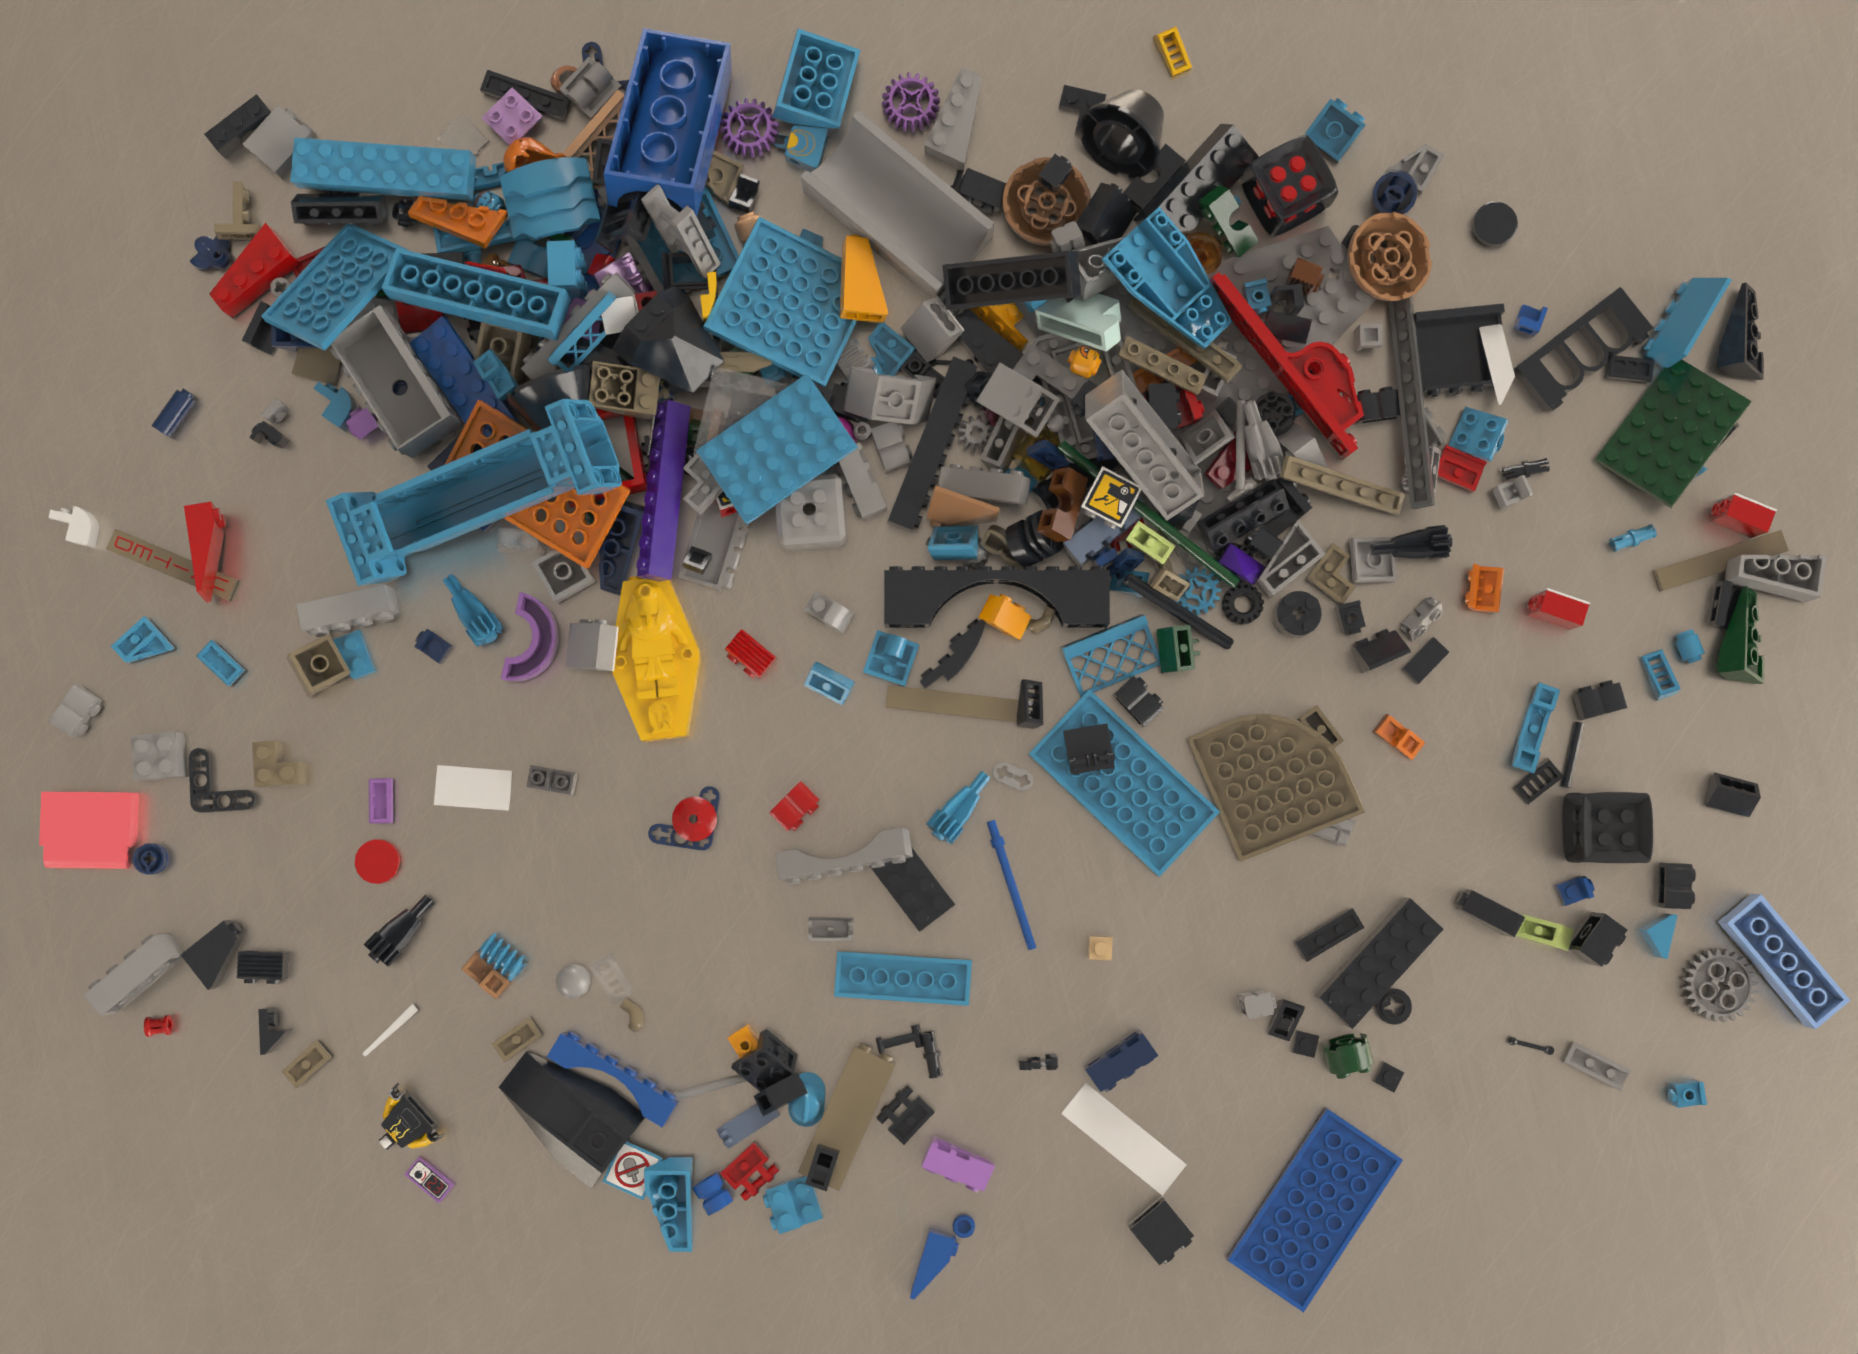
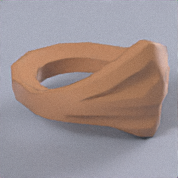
[550,65,577,94]

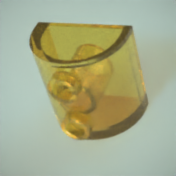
[1011,424,1060,482]

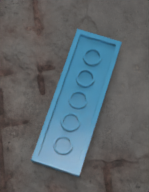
[834,951,972,1006]

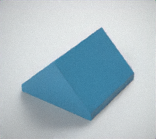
[928,525,979,560]

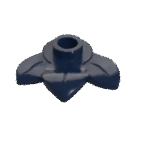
[190,236,231,269]

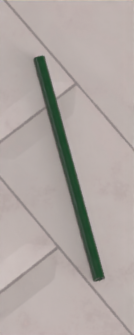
[1057,441,1240,588]

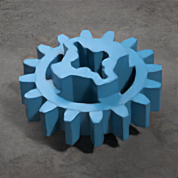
[1174,567,1221,616]

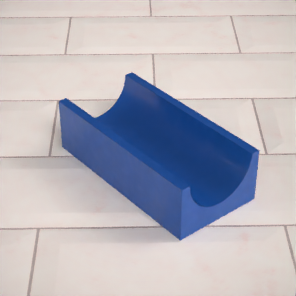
[604,28,732,217]

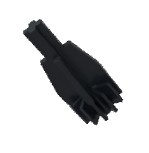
[1370,525,1453,560]
[363,895,434,967]

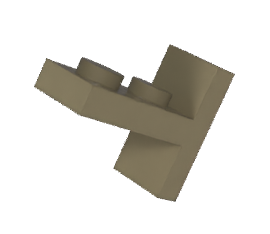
[214,181,261,240]

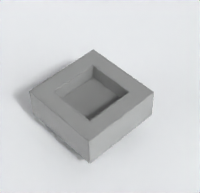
[261,399,289,424]

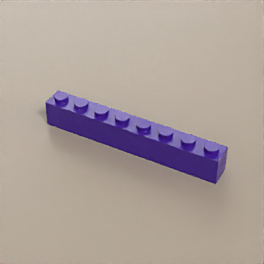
[636,400,691,582]

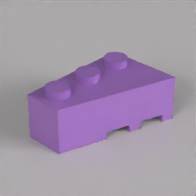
[921,1135,995,1192]

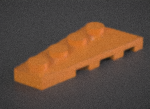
[408,196,508,248]

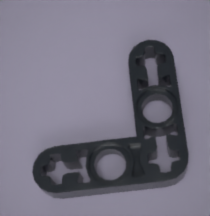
[189,748,258,813]

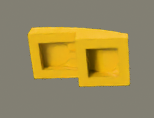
[700,272,717,323]

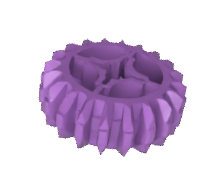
[882,72,940,133]
[720,98,779,158]

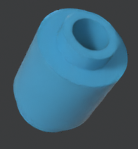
[1675,629,1705,664]

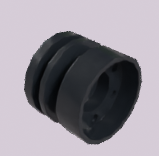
[1005,510,1063,567]

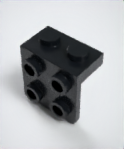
[1262,477,1313,537]

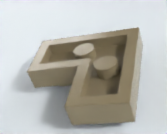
[1306,543,1356,605]

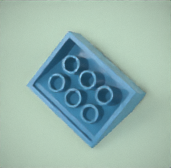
[772,29,861,129]
[1642,278,1732,369]

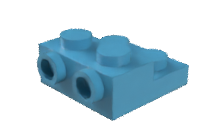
[1304,98,1366,161]
[763,1175,823,1234]

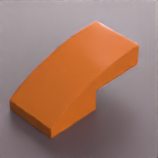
[1373,714,1425,760]

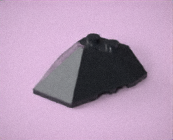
[613,285,724,393]

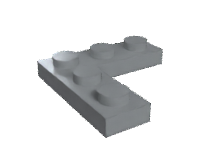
[1013,344,1086,400]

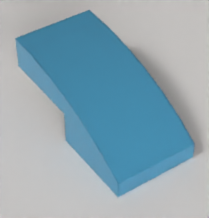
[473,349,518,401]

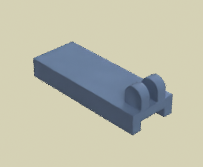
[716,1103,780,1149]

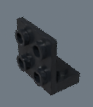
[731,1029,798,1092]

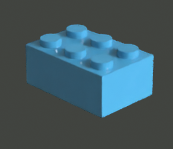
[547,240,589,302]

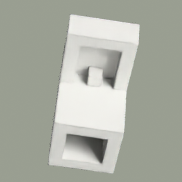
[48,506,99,548]

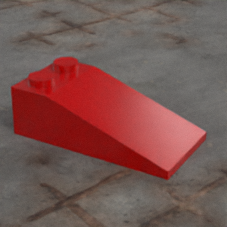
[184,501,226,603]

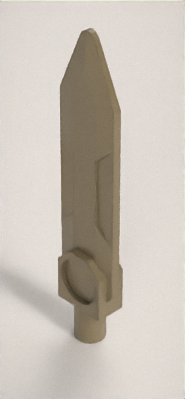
[715,352,772,372]

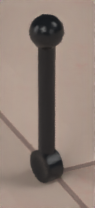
[928,359,974,367]
[1508,1037,1554,1055]

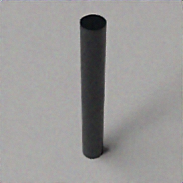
[1561,721,1584,788]

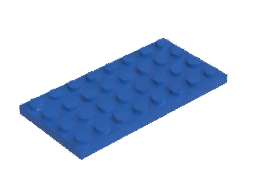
[1227,1108,1403,1313]

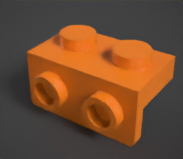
[1465,564,1504,613]

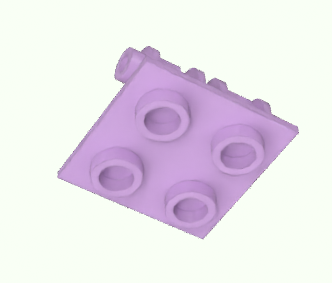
[481,88,543,146]
[594,252,648,295]

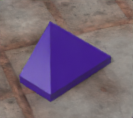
[1218,543,1265,586]

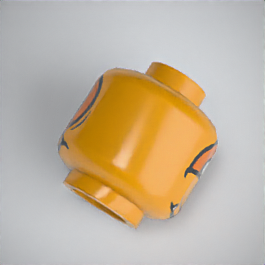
[1067,346,1102,379]

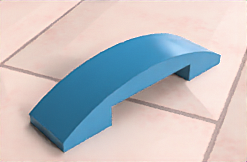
[1512,682,1560,774]

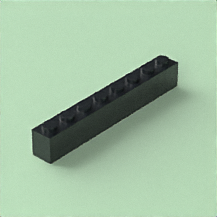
[887,356,978,532]

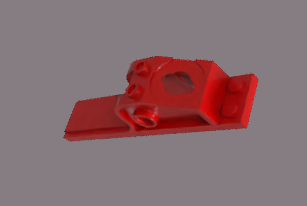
[1210,272,1364,461]

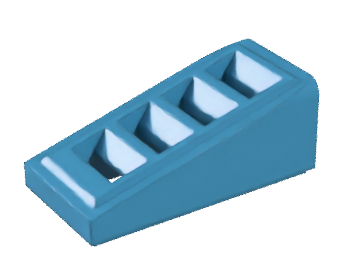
[1641,649,1681,701]

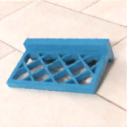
[1060,614,1160,697]

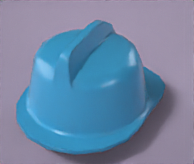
[788,1072,825,1127]

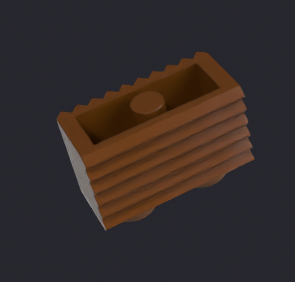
[1284,257,1324,297]

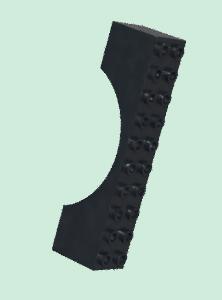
[884,566,1110,628]

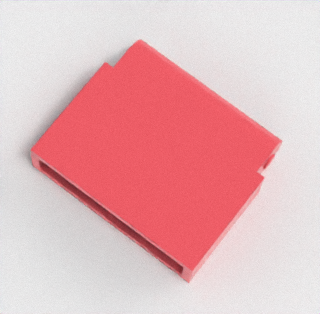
[39,792,139,869]

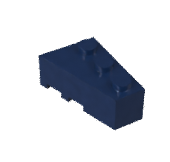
[1083,1029,1159,1092]

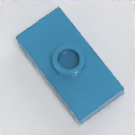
[196,640,245,686]

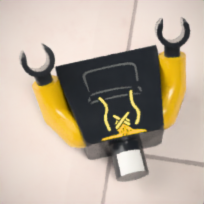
[379,1083,444,1150]

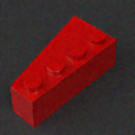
[209,222,301,319]

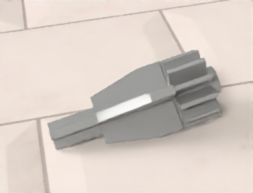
[1242,400,1284,480]

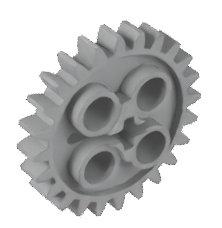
[1682,948,1758,1022]

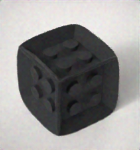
[1562,792,1653,863]

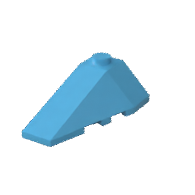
[644,1157,693,1252]

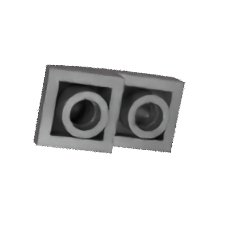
[526,765,578,795]

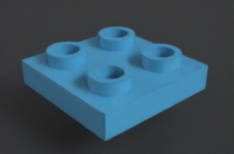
[1449,407,1508,462]
[863,630,919,687]

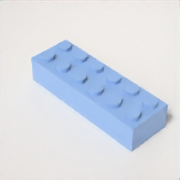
[1718,894,1850,1029]

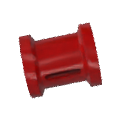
[144,1015,173,1037]

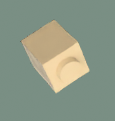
[1087,935,1113,960]

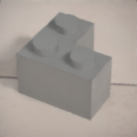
[1276,422,1328,468]

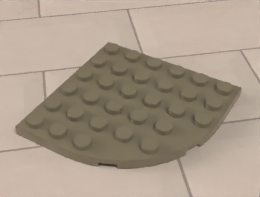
[1187,714,1366,862]

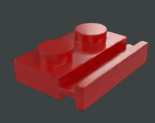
[1437,445,1487,492]

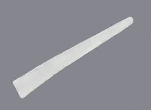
[363,1004,418,1056]

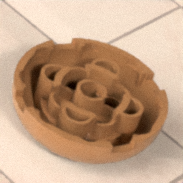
[1003,157,1091,246]
[1348,212,1432,301]

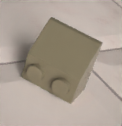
[287,634,351,697]

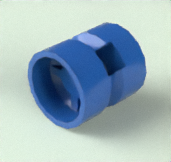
[692,1172,733,1216]

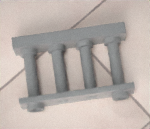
[641,184,720,279]

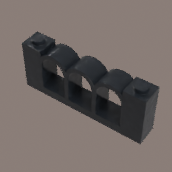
[1513,287,1653,412]

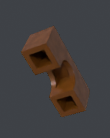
[1037,467,1088,542]

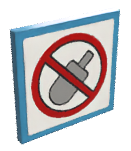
[602,1142,663,1200]

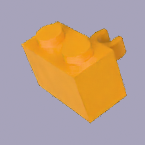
[978,594,1032,640]

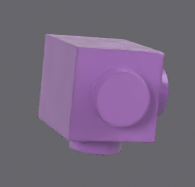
[346,407,378,440]

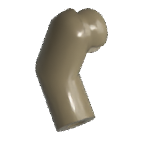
[1027,606,1056,633]
[620,998,644,1032]

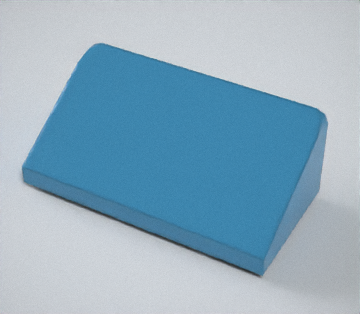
[804,662,855,706]

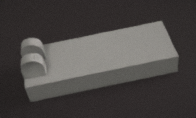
[1563,1042,1631,1091]

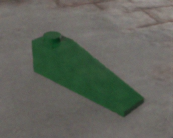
[1716,586,1764,684]

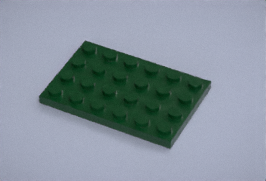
[1595,359,1752,509]

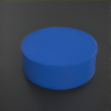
[952,1214,975,1238]

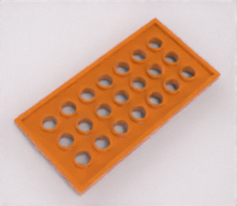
[445,400,631,569]

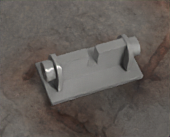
[1425,407,1447,448]
[1400,596,1443,642]

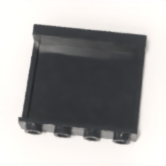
[1414,303,1505,397]

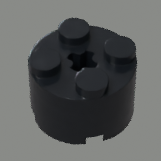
[1273,591,1322,638]

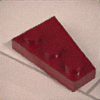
[1204,424,1252,489]

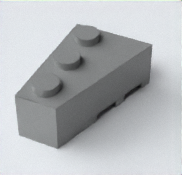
[834,442,887,520]
[1256,520,1326,598]

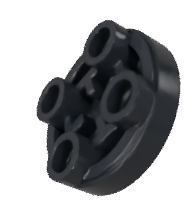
[1471,201,1518,248]
[1256,390,1296,436]

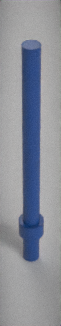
[987,820,1037,950]

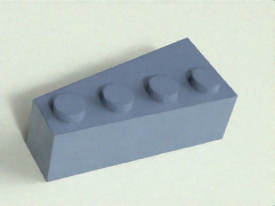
[1063,496,1146,567]

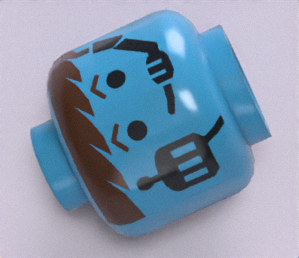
[472,190,506,211]

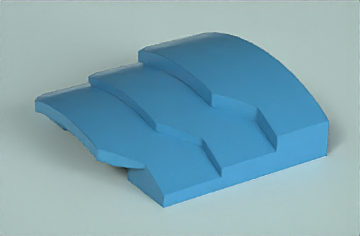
[500,157,601,241]

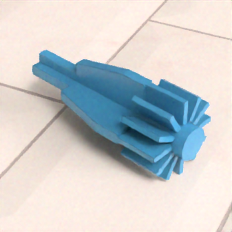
[443,574,504,647]
[926,771,990,844]

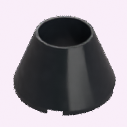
[1079,89,1164,178]
[506,365,592,432]

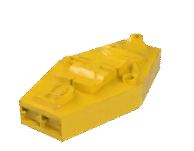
[612,576,701,742]

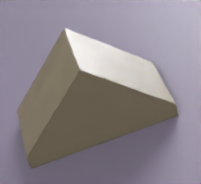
[1149,564,1190,602]

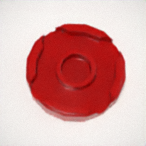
[354,839,401,884]

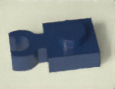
[1106,548,1145,579]

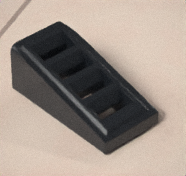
[1017,679,1043,729]
[1514,758,1564,805]

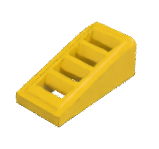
[1153,26,1192,76]

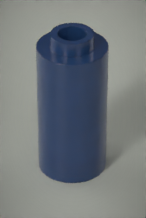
[151,388,196,438]

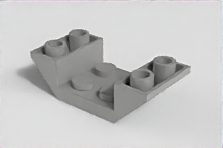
[843,366,936,425]

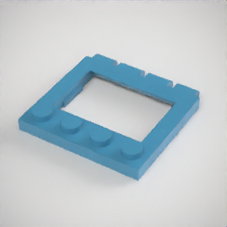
[433,162,514,253]

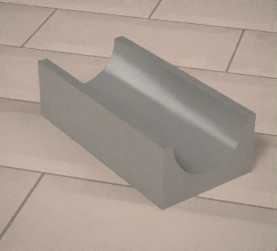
[801,110,994,298]

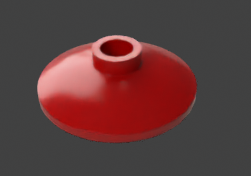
[672,797,717,841]

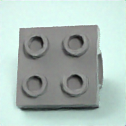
[559,57,622,119]

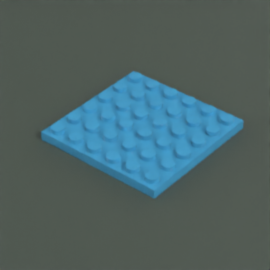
[703,217,857,387]

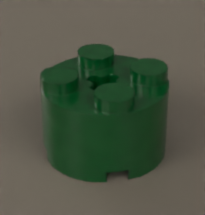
[1322,1033,1374,1079]

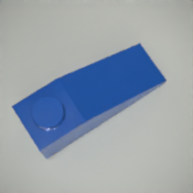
[910,1228,959,1299]

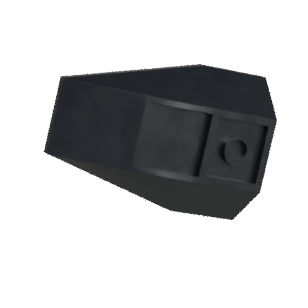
[499,1051,645,1188]

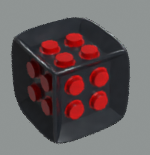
[1241,135,1338,237]

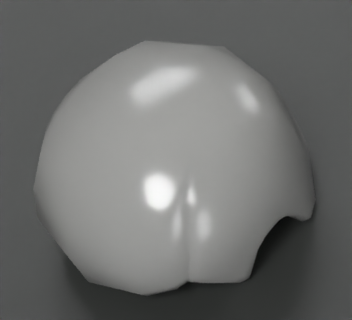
[555,964,591,999]

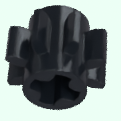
[392,198,417,228]

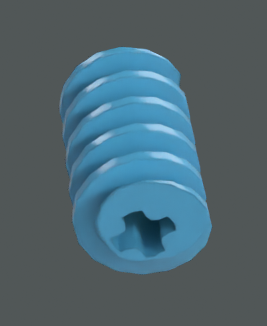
[478,933,528,981]

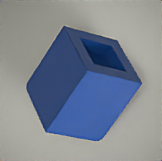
[1513,305,1548,337]

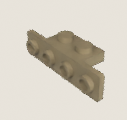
[1118,336,1207,395]

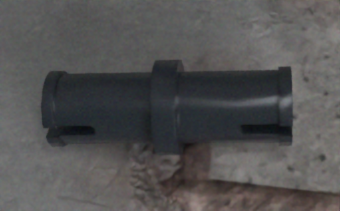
[1502,458,1550,481]
[920,1031,943,1079]

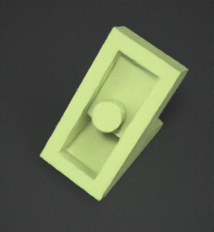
[1126,521,1175,565]

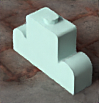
[1035,293,1121,351]

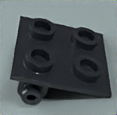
[1063,723,1115,775]

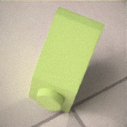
[1516,914,1574,951]

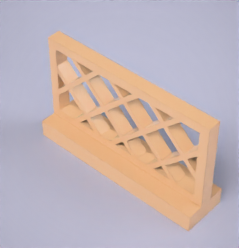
[563,90,625,189]

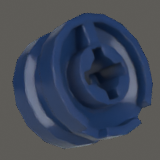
[133,843,169,875]

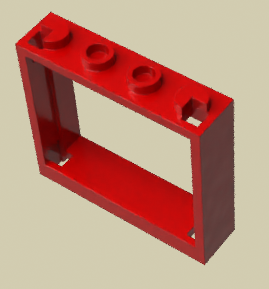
[567,408,647,508]

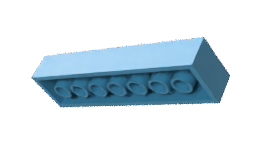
[290,138,476,201]
[382,248,571,341]

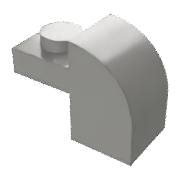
[804,591,855,635]

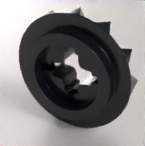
[1376,988,1412,1025]

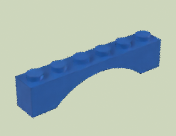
[547,1031,679,1128]

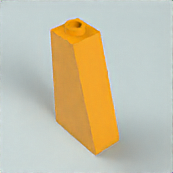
[840,234,888,323]

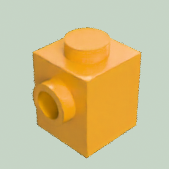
[727,1024,758,1058]

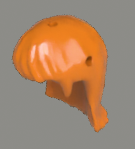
[503,137,566,173]

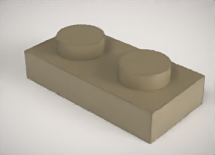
[492,1017,542,1062]
[281,1040,332,1088]

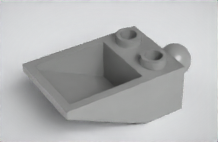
[976,362,1065,437]

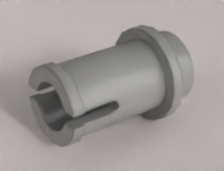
[853,422,871,441]

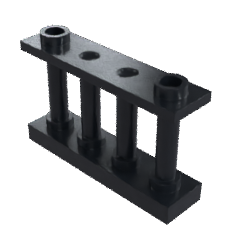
[595,191,652,253]

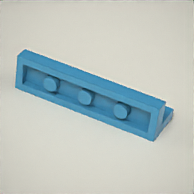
[547,291,617,372]

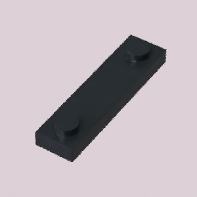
[480,70,571,120]

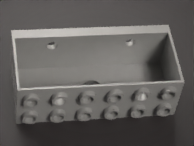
[330,305,463,458]
[1085,370,1204,521]

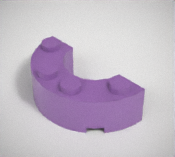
[501,592,559,682]

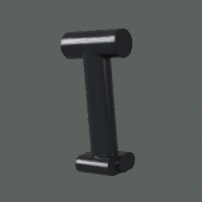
[876,1024,923,1054]

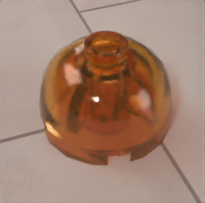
[1186,231,1222,274]

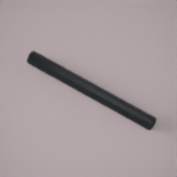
[1123,573,1234,649]

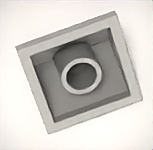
[1179,409,1235,465]

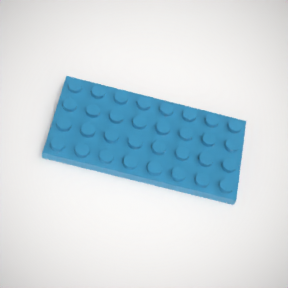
[1028,689,1220,877]

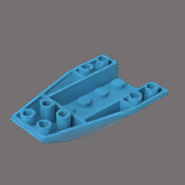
[1102,207,1232,349]

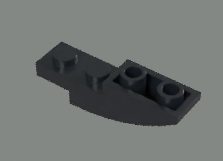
[920,618,986,689]

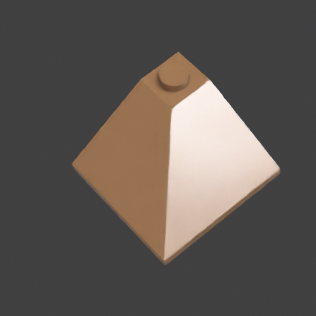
[927,486,1000,527]

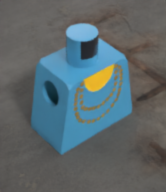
[775,126,829,172]

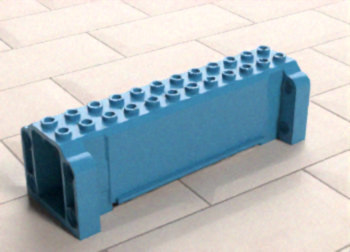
[326,399,622,586]

